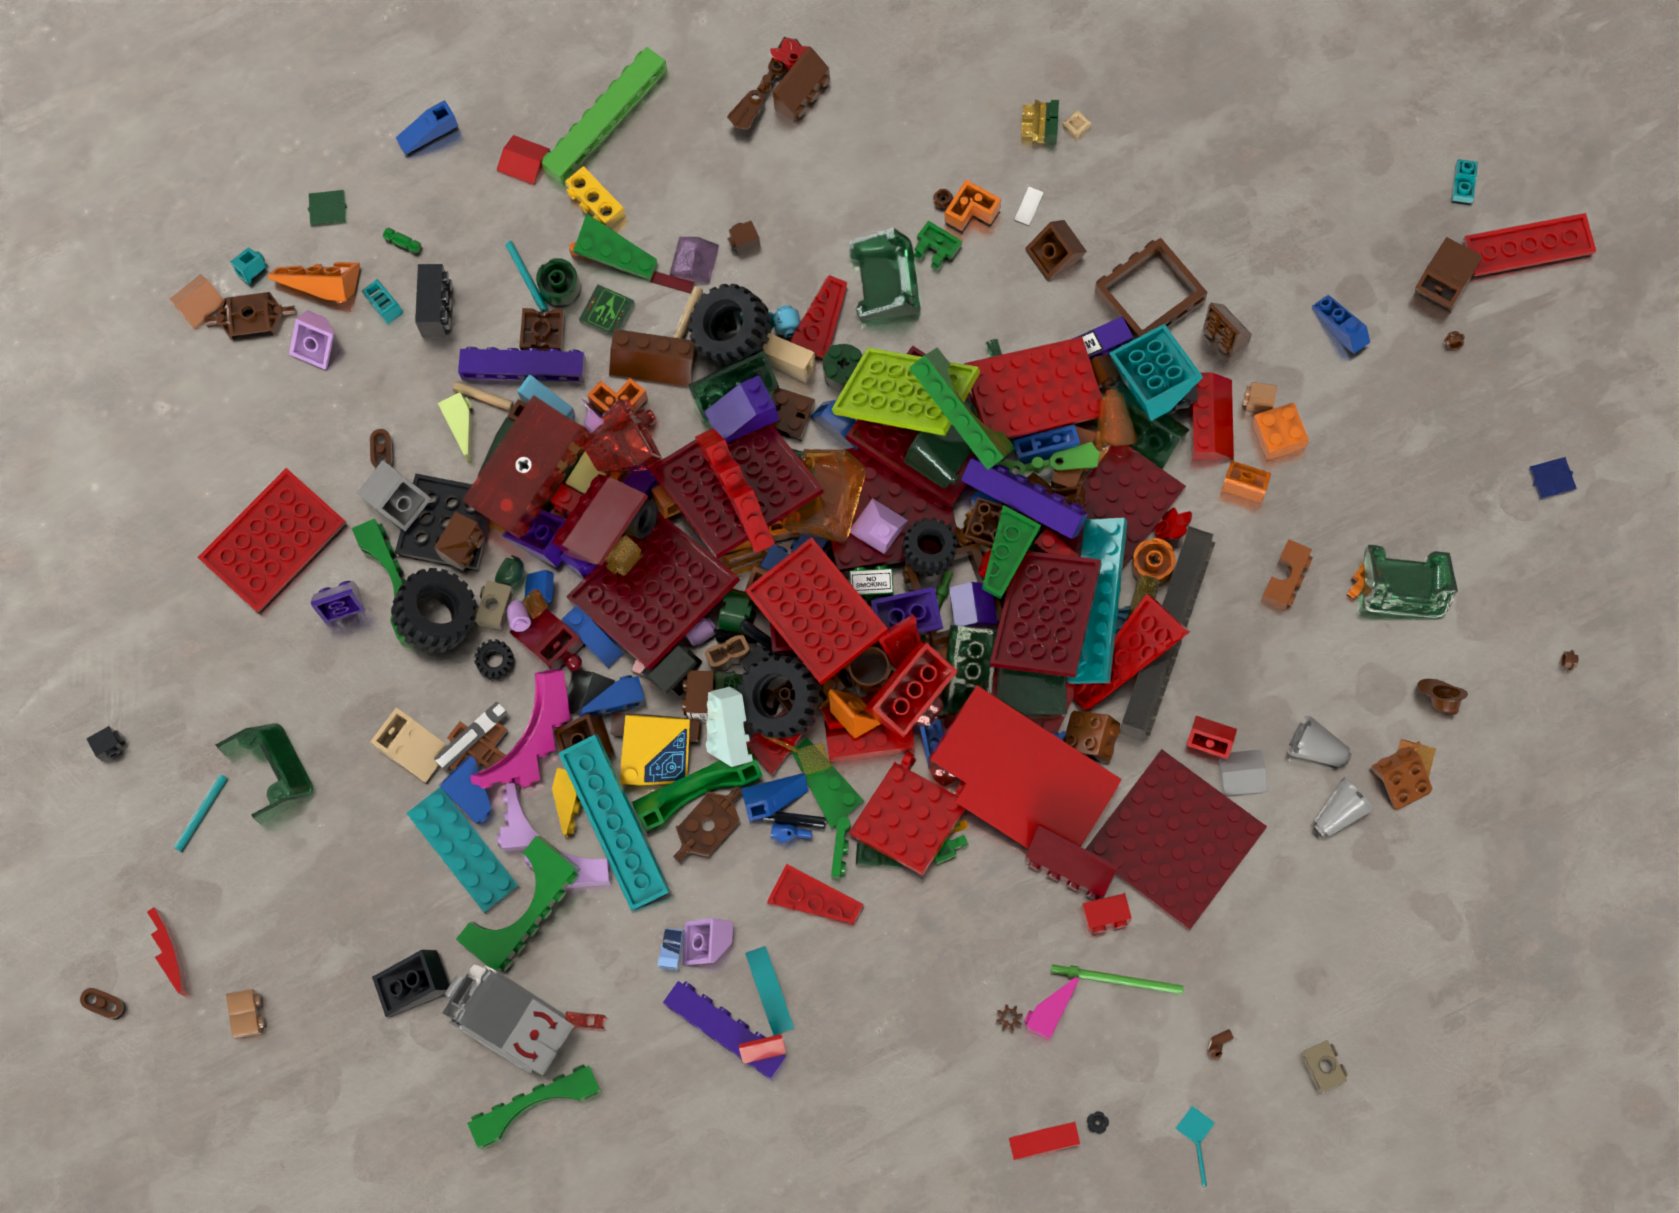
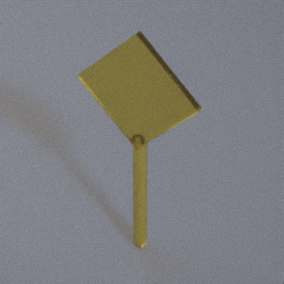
[762,735,831,776]

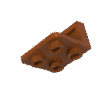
[1063,711,1120,764]
[1372,746,1432,809]

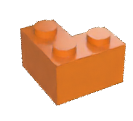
[945,180,1001,231]
[587,378,648,429]

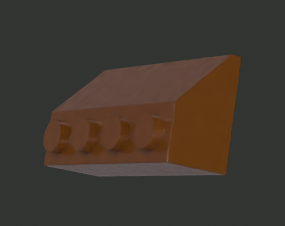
[609,329,698,388]

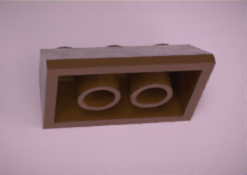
[772,46,830,122]

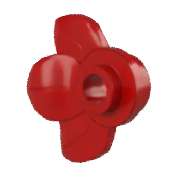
[770,38,809,70]
[1154,507,1192,540]

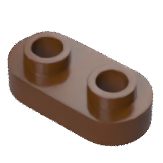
[370,429,393,469]
[80,988,124,1019]

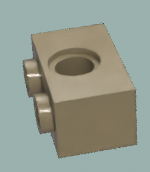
[475,580,514,631]
[1301,1040,1348,1094]

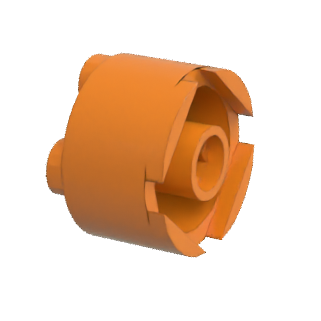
[1132,538,1176,586]

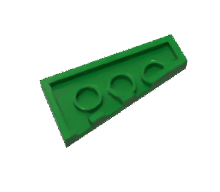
[573,213,658,280]
[982,505,1041,599]
[791,738,864,830]

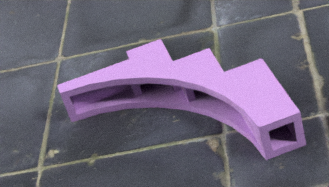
[497,783,611,889]

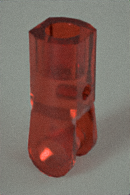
[565,1011,606,1030]

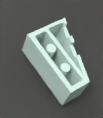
[706,687,753,767]

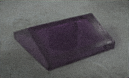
[669,237,719,283]

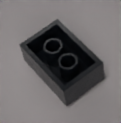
[415,264,452,337]

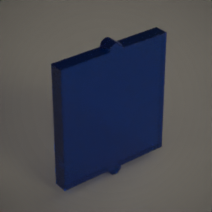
[1529,457,1577,499]

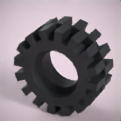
[474,639,515,680]

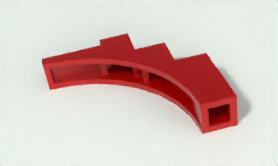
[695,428,775,553]

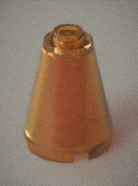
[1095,389,1137,447]

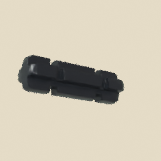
[716,629,756,643]

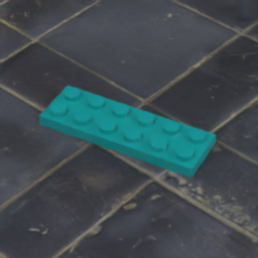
[406,787,519,914]

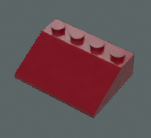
[552,474,648,566]
[1025,826,1118,900]

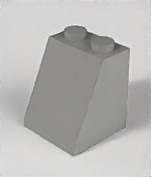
[357,460,432,531]

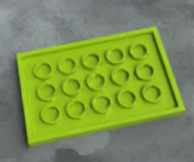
[832,347,980,436]

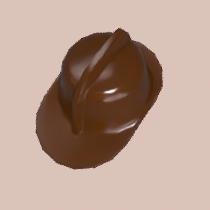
[1417,678,1468,715]

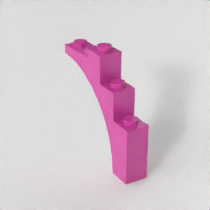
[470,669,571,788]

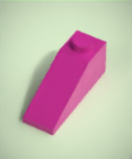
[1024,977,1079,1041]

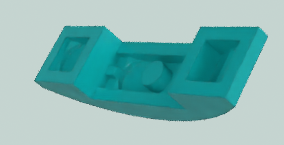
[745,946,794,1036]

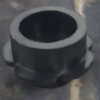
[1087,1111,1109,1134]

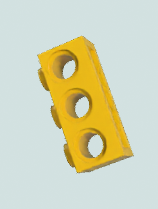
[565,166,626,228]

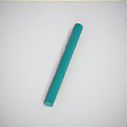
[505,241,548,312]
[173,774,227,852]

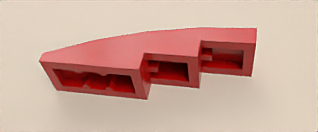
[147,907,187,996]

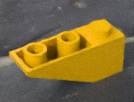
[552,768,581,840]

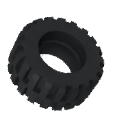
[688,284,772,367]
[391,568,477,653]
[737,655,823,738]

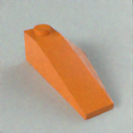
[268,262,360,303]

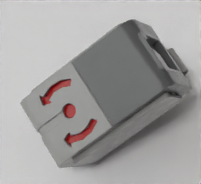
[442,963,574,1075]

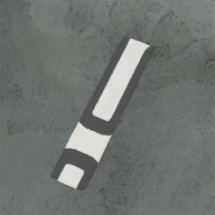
[434,702,507,770]

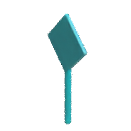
[1175,1106,1215,1186]

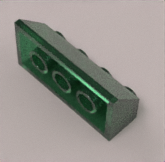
[688,350,779,422]
[1093,384,1190,469]
[939,625,997,713]

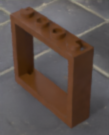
[1095,237,1208,339]
[902,543,1002,647]

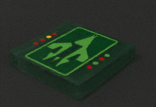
[579,284,635,336]

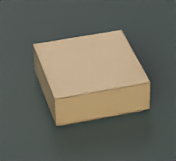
[1063,110,1092,139]

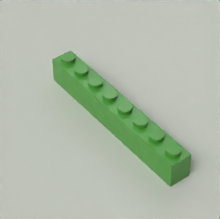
[542,47,667,185]

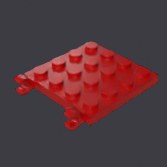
[849,751,965,876]

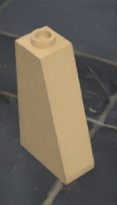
[755,333,816,384]

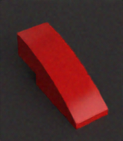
[1009,1122,1080,1160]

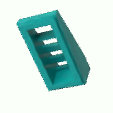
[362,279,403,323]

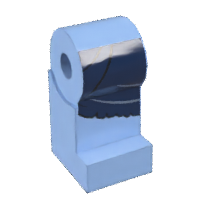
[657,927,684,971]

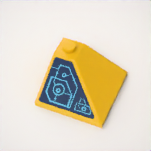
[620,715,690,785]

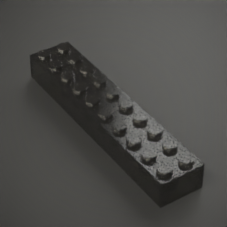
[1119,526,1216,741]

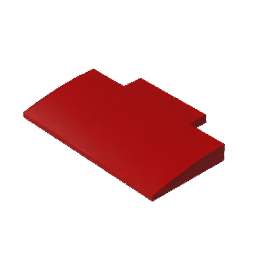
[929,685,1122,849]

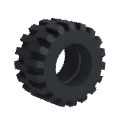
[902,518,958,576]

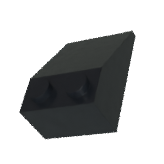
[372,950,449,1017]

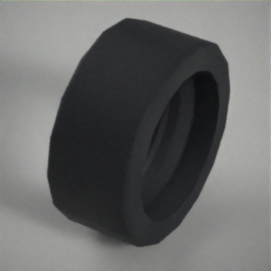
[625,499,658,539]

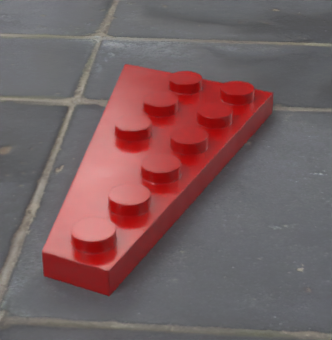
[1073,594,1190,710]

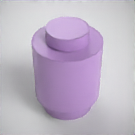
[506,600,531,632]
[686,617,716,647]

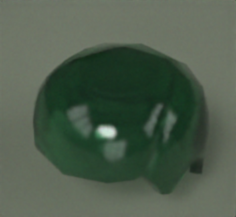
[495,555,524,586]

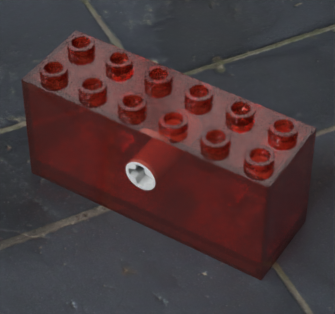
[462,395,590,539]

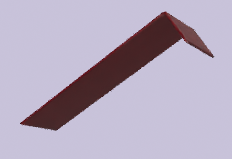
[650,271,695,293]

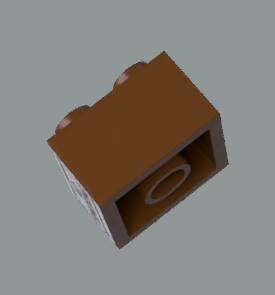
[682,670,716,723]

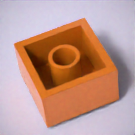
[1252,402,1309,461]

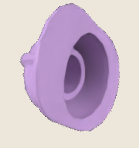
[581,398,621,441]

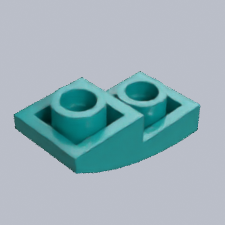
[1452,159,1478,203]

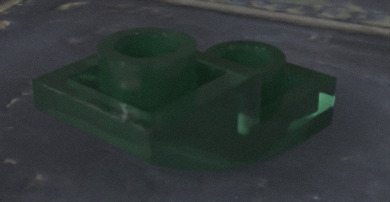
[856,842,902,868]

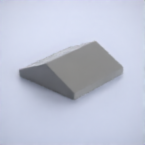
[1218,749,1268,796]

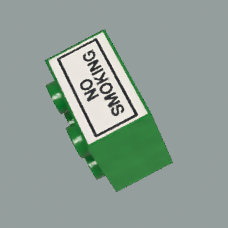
[849,566,894,606]

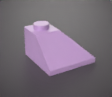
[289,310,334,370]
[849,498,908,554]
[682,918,733,966]

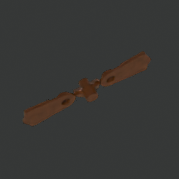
[727,37,802,130]

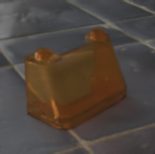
[782,449,865,542]

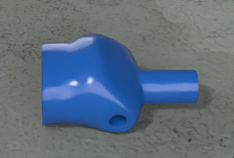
[771,822,812,843]

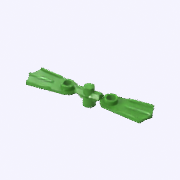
[996,442,1100,476]

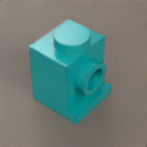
[230,247,266,284]

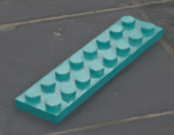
[1067,518,1127,684]
[558,734,671,911]

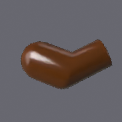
[1208,1029,1234,1059]

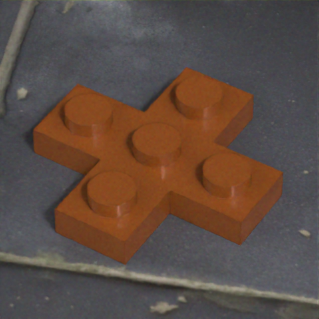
[447,721,508,771]

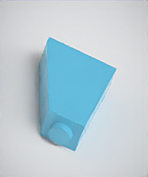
[517,375,575,428]

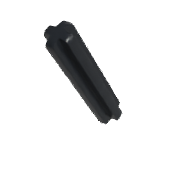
[739,620,791,657]
[762,811,826,829]

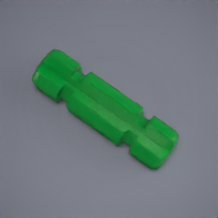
[383,228,421,253]

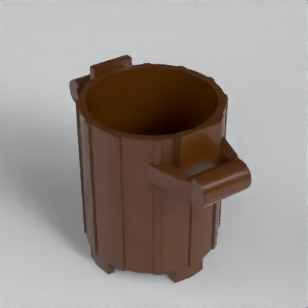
[843,646,896,696]

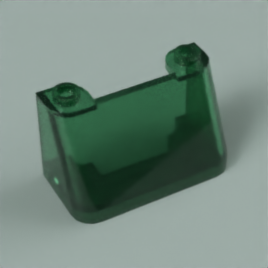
[849,227,921,321]
[903,397,980,490]
[1364,545,1458,618]

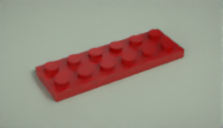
[1463,213,1596,277]

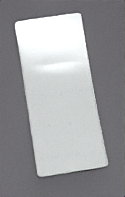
[1014,187,1043,225]

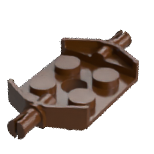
[204,292,296,340]
[673,786,742,863]

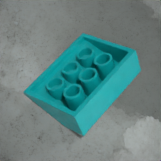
[1109,324,1203,421]

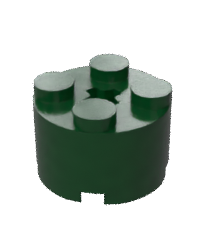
[536,258,580,306]
[823,344,863,391]
[718,589,756,636]

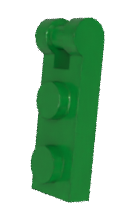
[831,817,851,880]

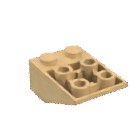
[370,708,448,783]

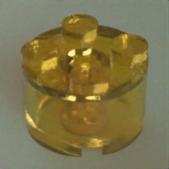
[605,535,643,576]

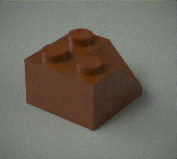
[434,511,484,570]

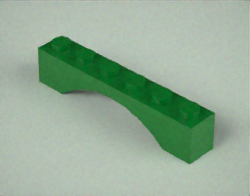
[351,518,406,645]
[632,747,763,831]
[467,1064,602,1149]

